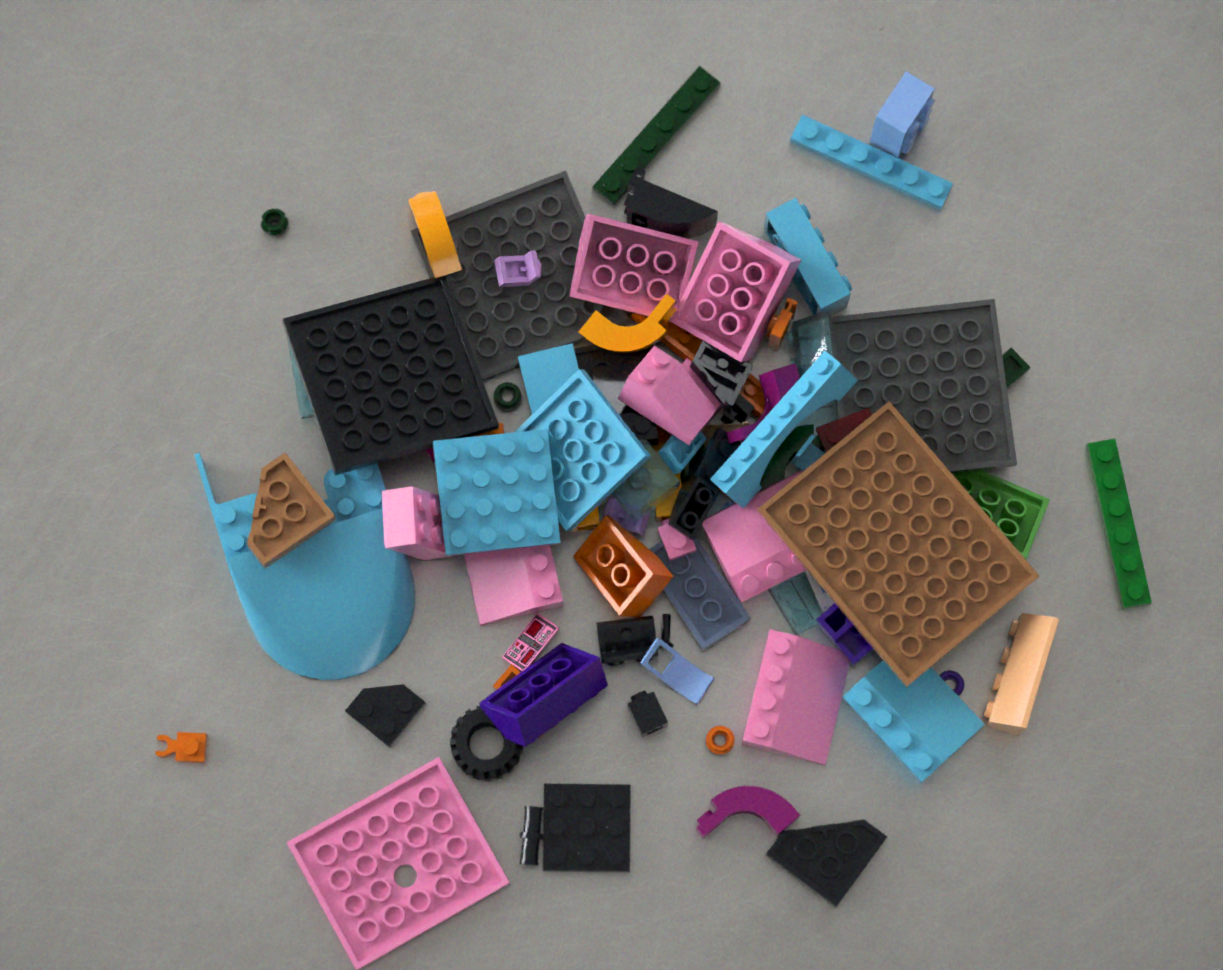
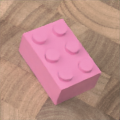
[382,486,455,560]

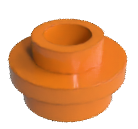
[706,726,735,755]

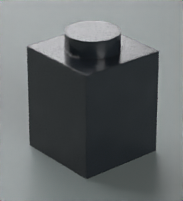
[627,690,668,738]

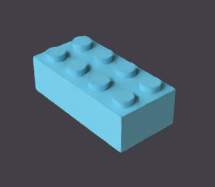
[764,198,852,323]

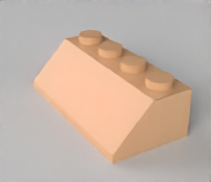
[984,613,1059,736]

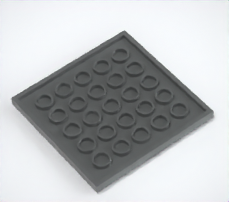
[411,171,629,380]
[826,299,1017,473]

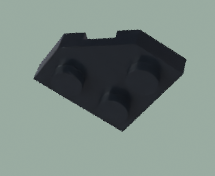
[345,684,426,748]

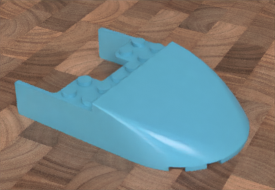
[194,453,416,680]

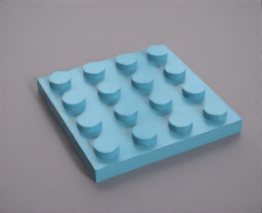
[515,369,651,531]
[433,429,561,556]

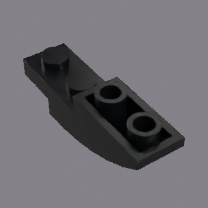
[668,428,741,540]

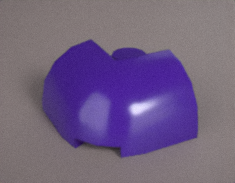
[816,603,873,666]

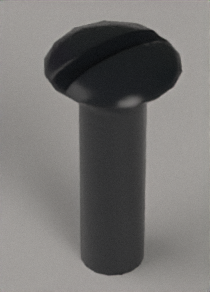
[658,614,674,648]

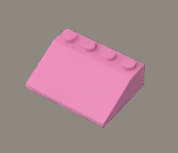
[569,214,699,322]
[671,221,801,362]
[702,471,807,602]
[464,545,564,626]
[741,629,850,765]

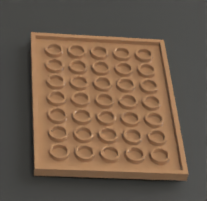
[757,401,1039,687]

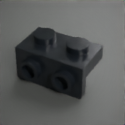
[596,615,659,666]

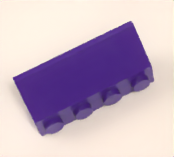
[479,643,608,747]

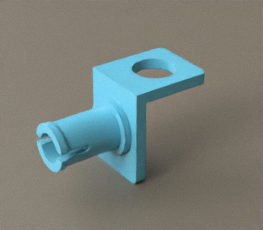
[790,434,825,472]

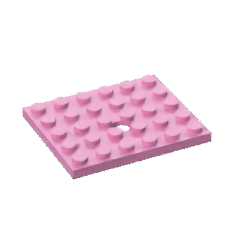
[287,757,510,970]

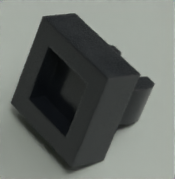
[720,394,755,424]

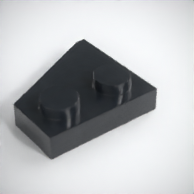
[690,341,754,411]

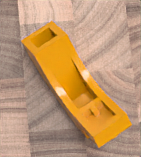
[408,191,462,278]
[579,294,677,353]

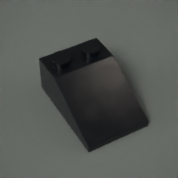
[592,363,658,447]

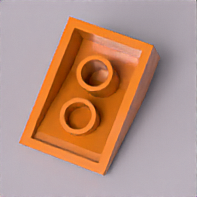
[573,515,674,617]

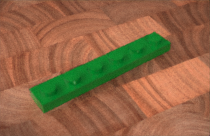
[1086,438,1152,610]

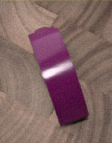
[726,363,800,444]
[696,786,800,839]

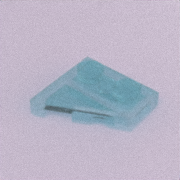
[768,571,821,636]

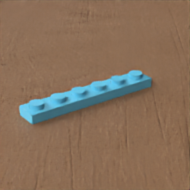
[790,115,953,210]

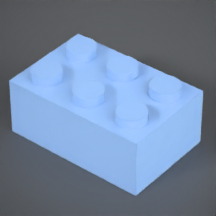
[869,71,935,158]

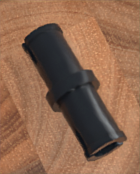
[519,806,543,866]

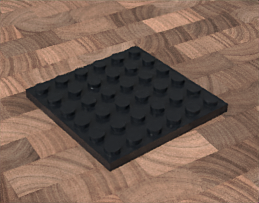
[282,275,499,476]

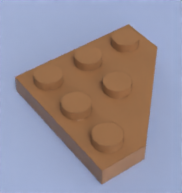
[247,453,336,569]

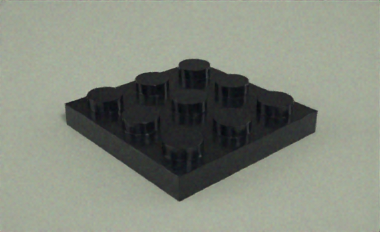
[543,784,631,872]

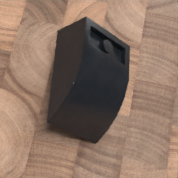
[624,167,718,239]

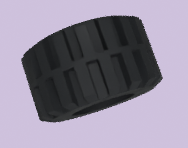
[450,706,523,781]

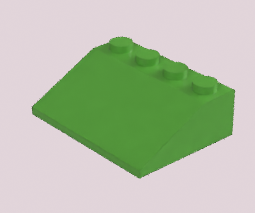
[952,470,1050,559]

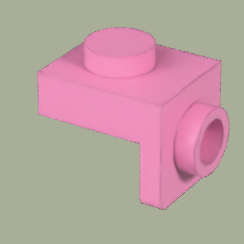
[657,518,696,561]

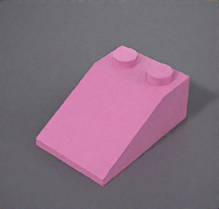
[618,346,717,445]

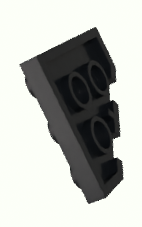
[766,819,887,908]

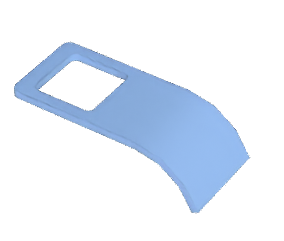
[641,638,714,705]

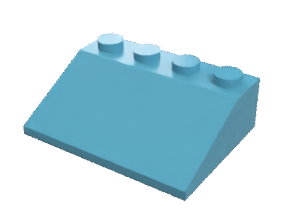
[843,660,985,783]

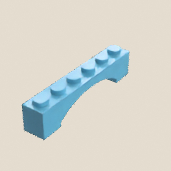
[710,351,858,508]

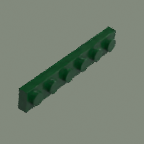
[592,66,721,207]

